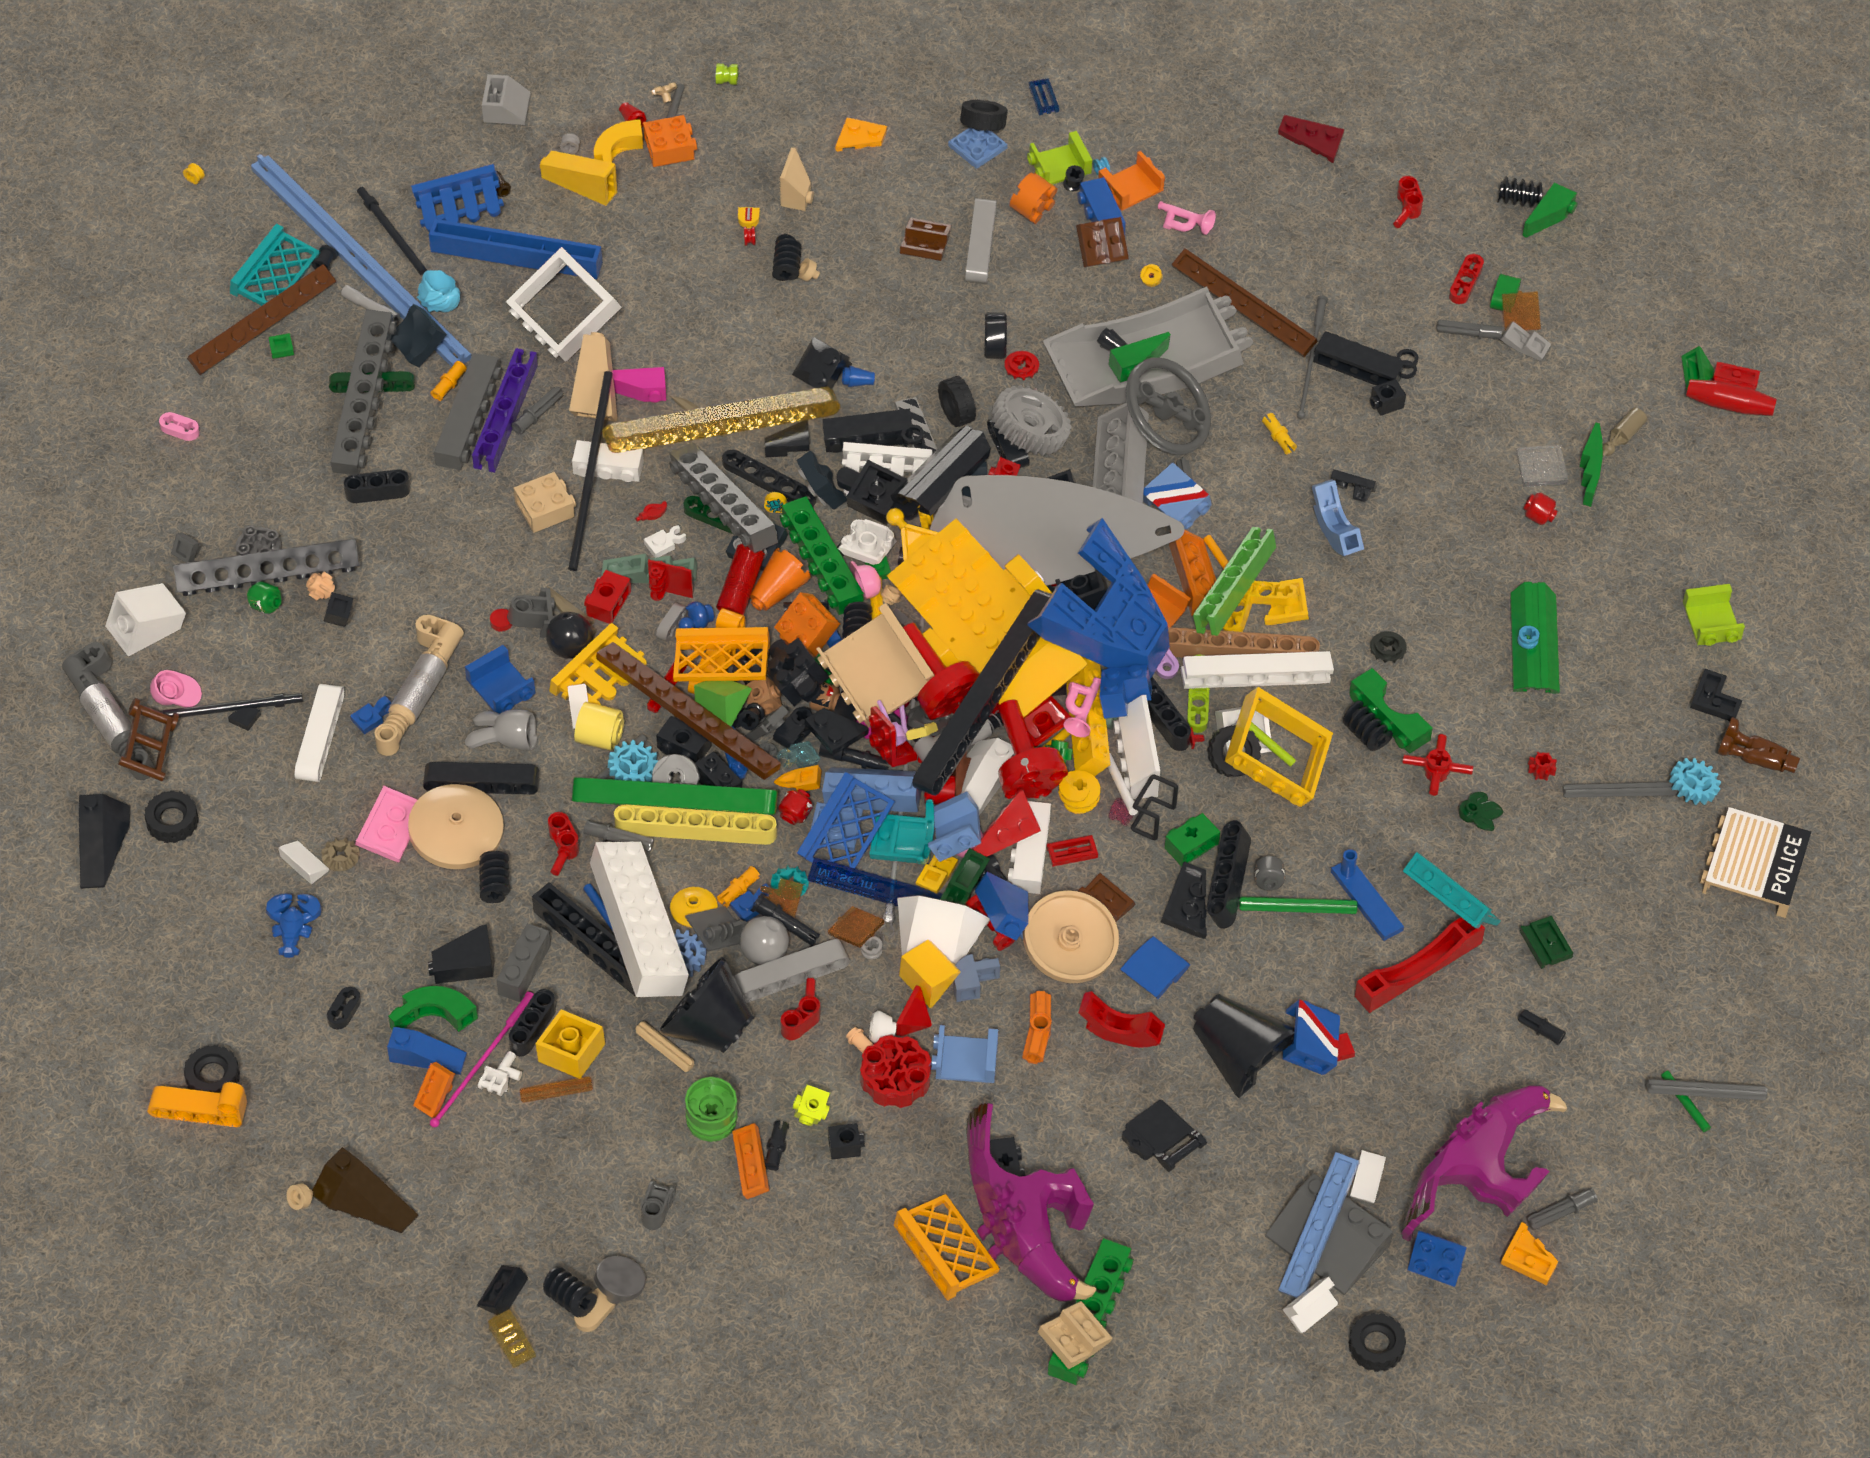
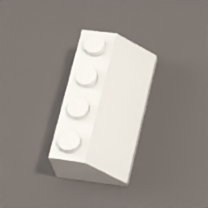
[1113,695,1160,799]

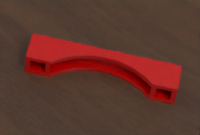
[1354,917,1485,1013]

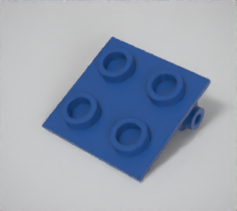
[1407,1231,1467,1287]

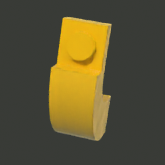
[594,120,643,162]

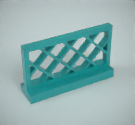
[230,223,319,306]
[1403,852,1501,929]

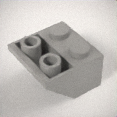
[482,74,531,125]

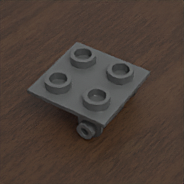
[685,906,747,951]

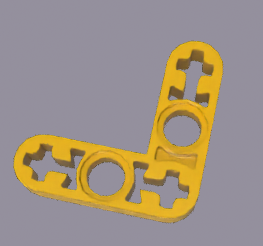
[1223,581,1299,632]

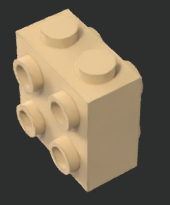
[514,472,576,533]

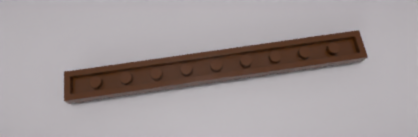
[596,642,781,780]

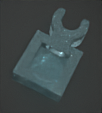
[777,741,820,768]

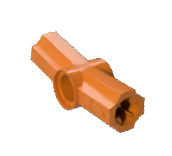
[1022,991,1051,1064]

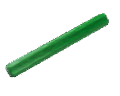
[1239,896,1358,914]

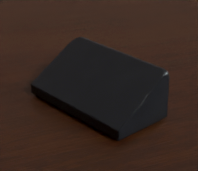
[477,1265,528,1318]

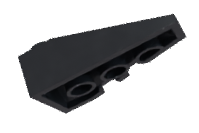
[79,794,130,889]

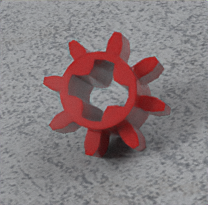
[1528,752,1557,781]

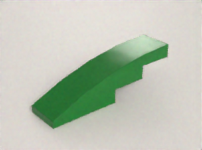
[1579,422,1603,507]

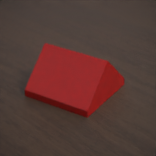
[1024,696,1072,748]

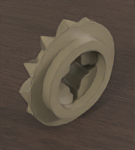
[322,837,360,871]

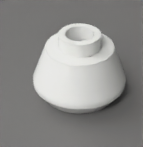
[869,1011,896,1044]

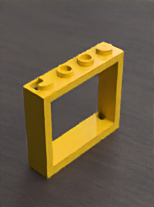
[1225,687,1333,807]

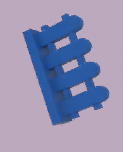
[411,164,504,232]

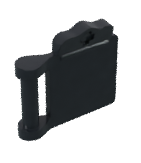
[1122,1100,1207,1172]

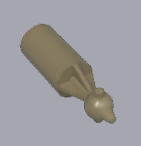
[1603,408,1647,457]

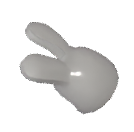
[465,709,538,751]

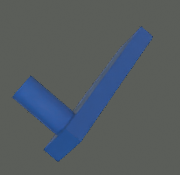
[1331,849,1404,941]

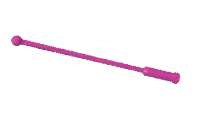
[430,991,534,1128]

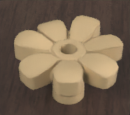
[651,83,677,103]

